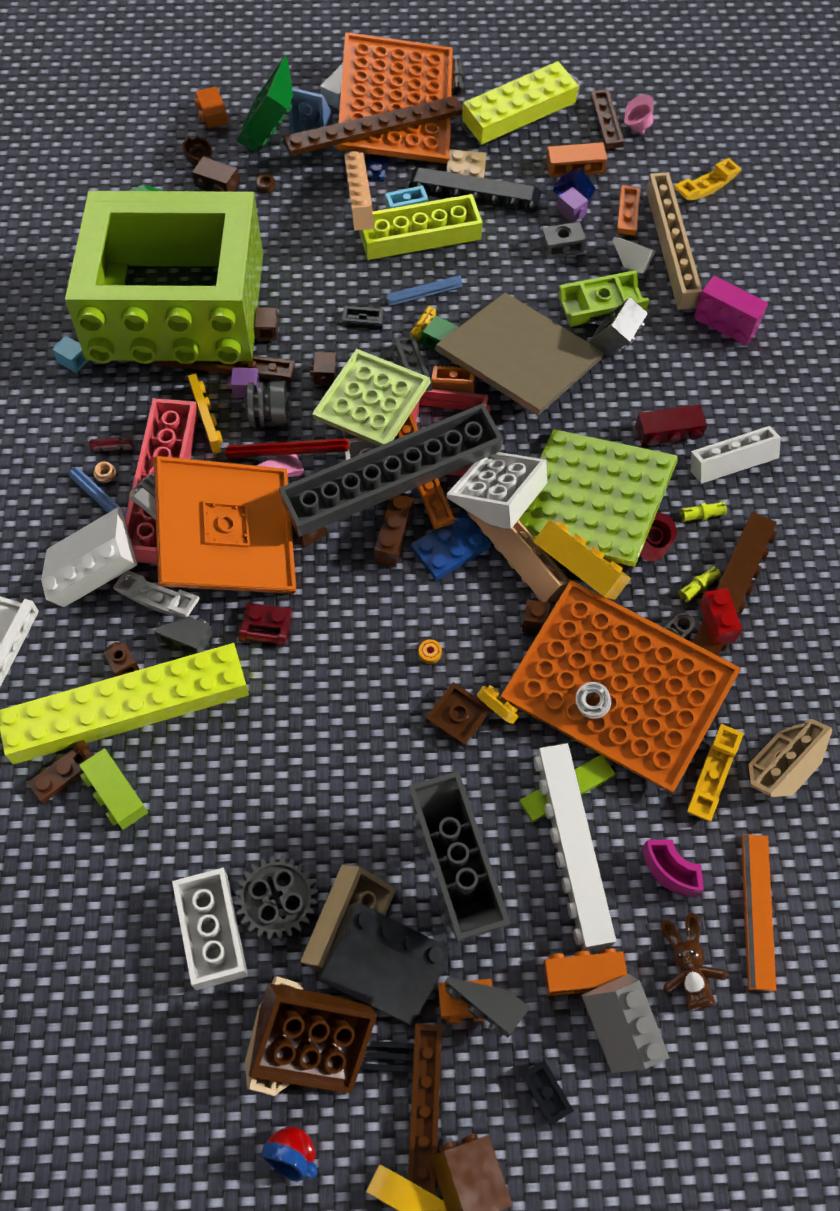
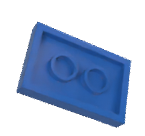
[411,512,491,581]

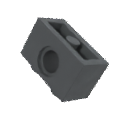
[540,222,586,259]

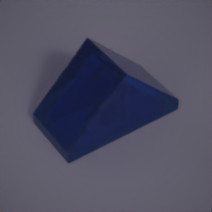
[553,168,596,203]

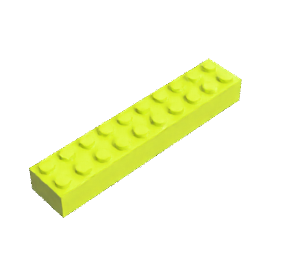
[0,643,249,765]

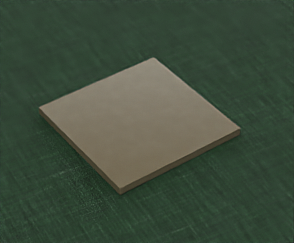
[435,292,604,415]

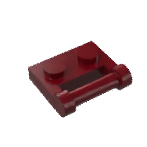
[239,603,293,647]

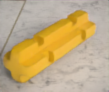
[410,306,436,341]

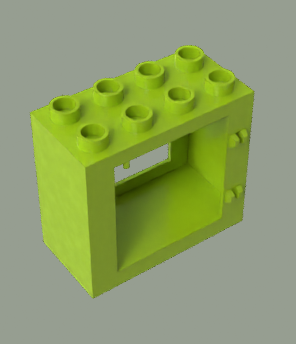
[65,191,263,364]

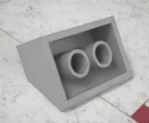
[581,974,670,1073]

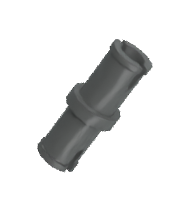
[451,59,464,95]

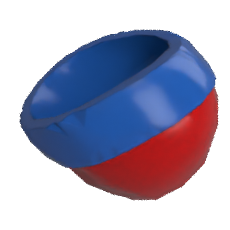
[262,1127,318,1182]

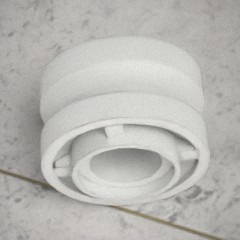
[576,682,611,719]

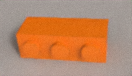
[546,142,607,178]
[542,948,627,996]

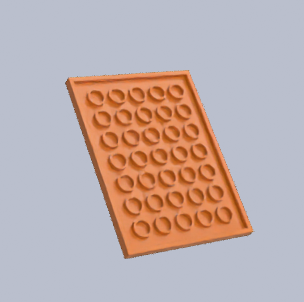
[336,32,453,164]
[501,580,741,794]

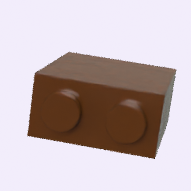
[430,1133,513,1211]

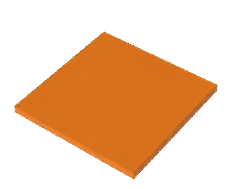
[154,456,296,594]

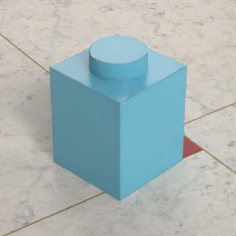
[52,336,89,373]

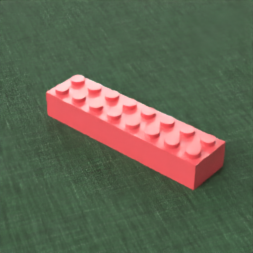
[125,398,199,564]

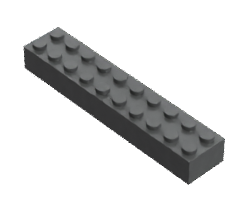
[279,403,503,537]

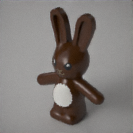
[661,913,728,1011]

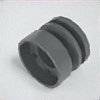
[245,381,288,428]

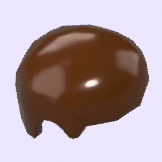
[183,136,212,165]

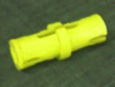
[680,501,727,522]
[678,566,722,603]

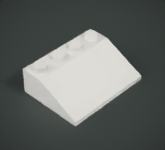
[447,452,548,529]
[41,507,137,607]

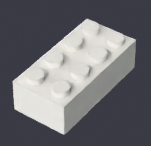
[172,868,248,990]

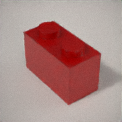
[699,588,742,646]

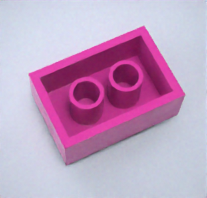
[693,276,768,345]

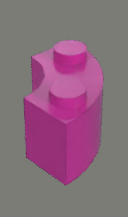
[642,840,704,898]

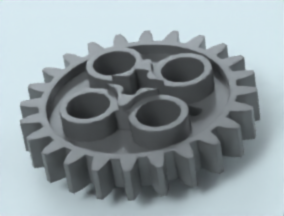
[234,856,319,942]

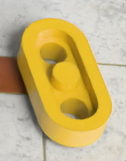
[477,685,520,724]

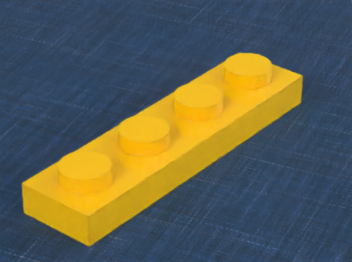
[188,373,223,454]

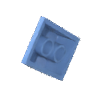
[288,87,333,134]

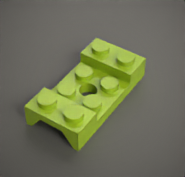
[558,270,649,327]

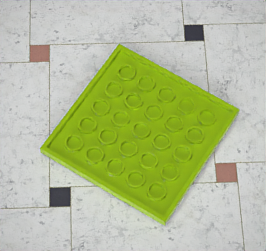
[518,429,678,567]

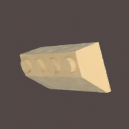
[300,865,396,973]

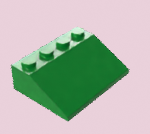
[236,56,293,153]

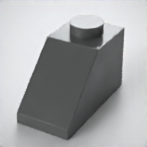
[154,617,212,655]

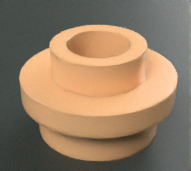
[94,462,116,483]

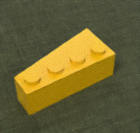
[533,520,631,600]

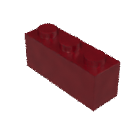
[635,405,707,446]

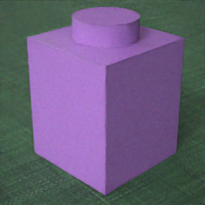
[557,187,589,223]
[228,368,260,398]

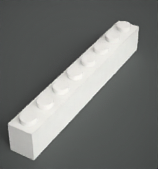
[534,743,616,951]

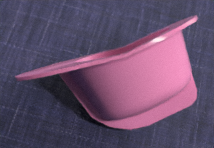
[624,94,654,135]

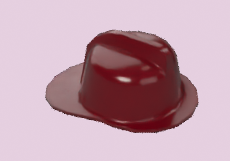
[640,513,677,562]

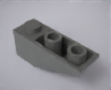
[444,977,530,1038]

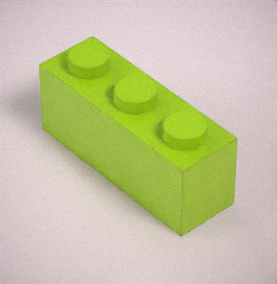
[79,748,149,830]

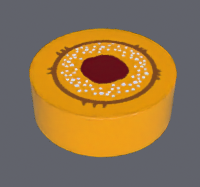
[418,640,442,664]

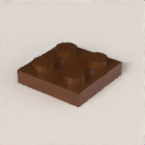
[425,682,492,748]

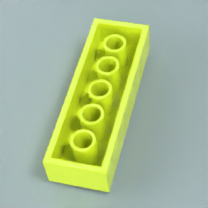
[462,61,579,145]
[359,194,483,260]

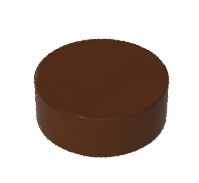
[256,174,275,193]

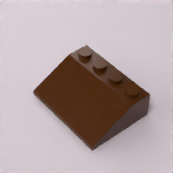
[249,983,377,1094]

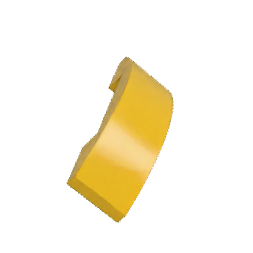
[674,158,741,200]
[687,724,744,822]
[366,1164,447,1211]

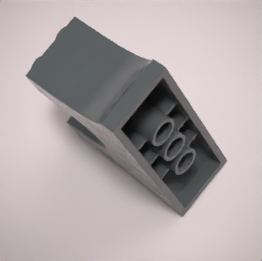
[408,771,511,942]

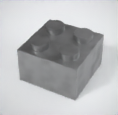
[589,297,648,357]

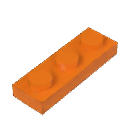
[616,185,641,236]

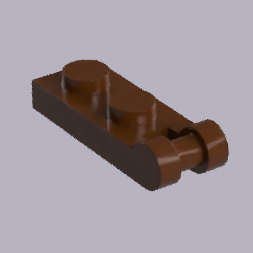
[27,740,95,804]

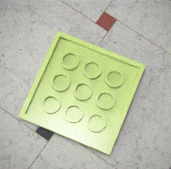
[312,349,431,446]

